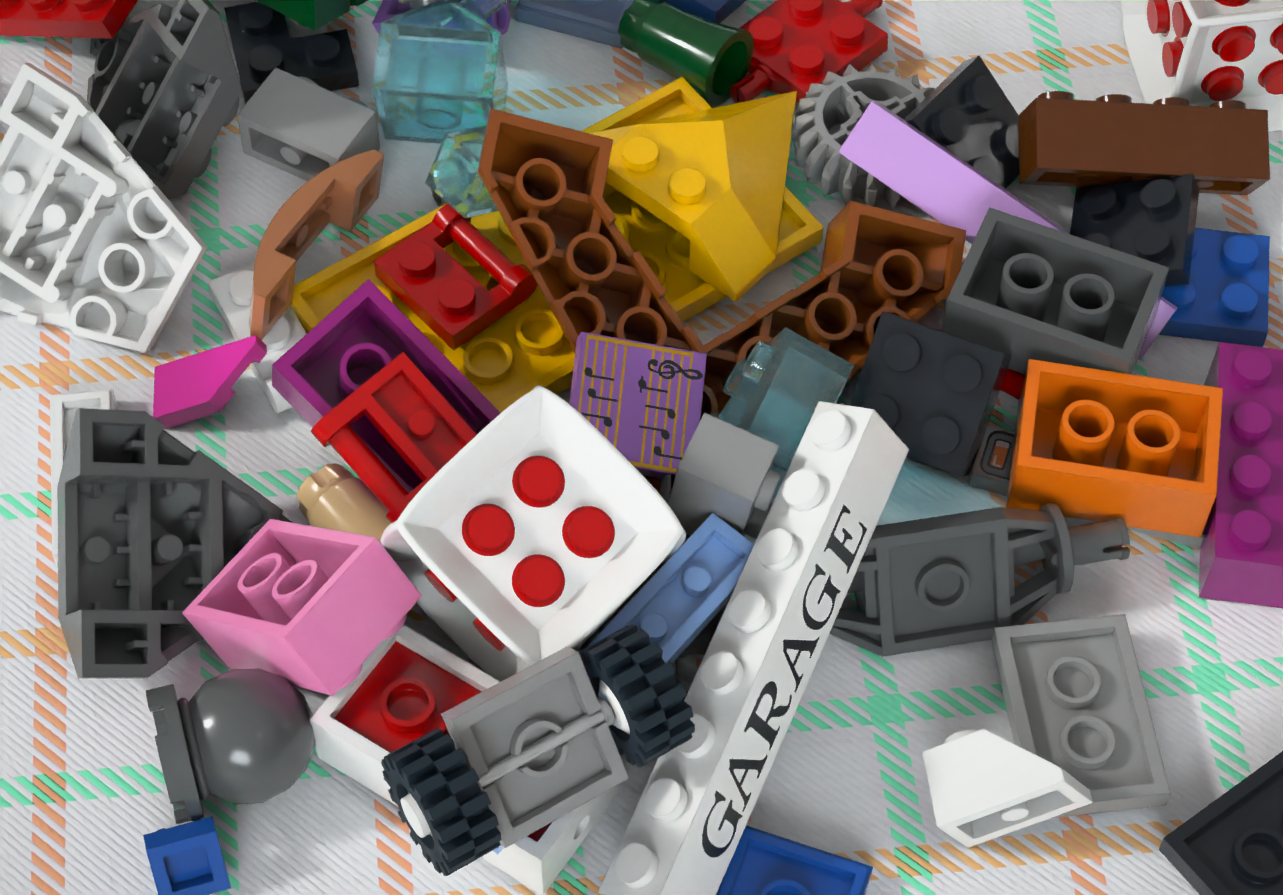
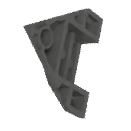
[87,0,242,200]
[57,408,293,679]

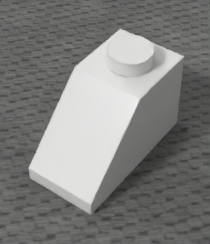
[922,729,1093,848]

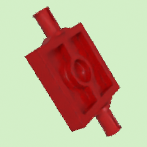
[729,0,888,104]

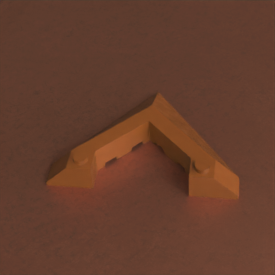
[477,108,966,494]

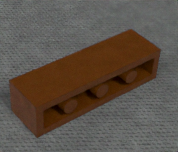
[1019,91,1270,195]

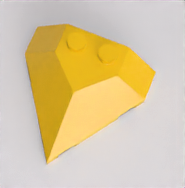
[591,91,797,302]

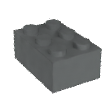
[941,207,1169,374]

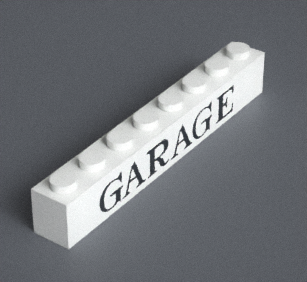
[598,401,909,895]

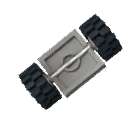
[381,624,695,876]

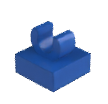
[143,816,231,895]

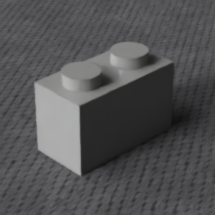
[237,67,380,181]
[668,413,782,539]

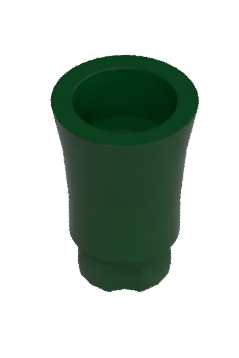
[618,0,754,106]

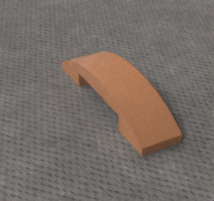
[249,150,384,340]

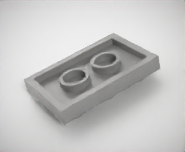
[991,614,1171,818]

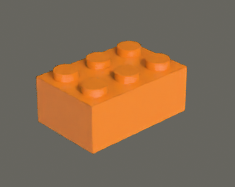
[1006,359,1223,538]

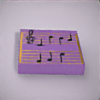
[569,332,707,480]

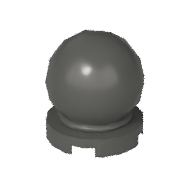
[145,668,316,824]

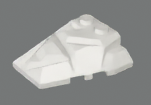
[0,63,207,353]

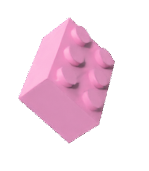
[182,519,422,696]

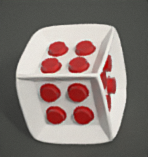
[1121,0,1283,133]
[380,385,686,682]

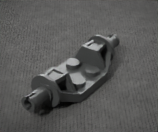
[829,503,1130,657]

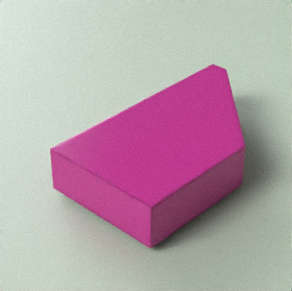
[153,335,267,429]

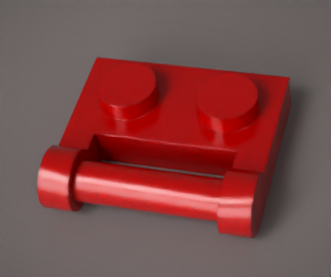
[374,202,538,350]
[310,352,477,523]

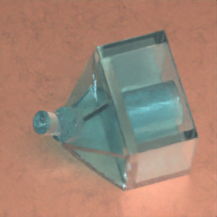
[372,0,508,147]

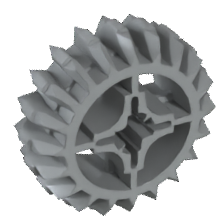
[791,62,935,208]

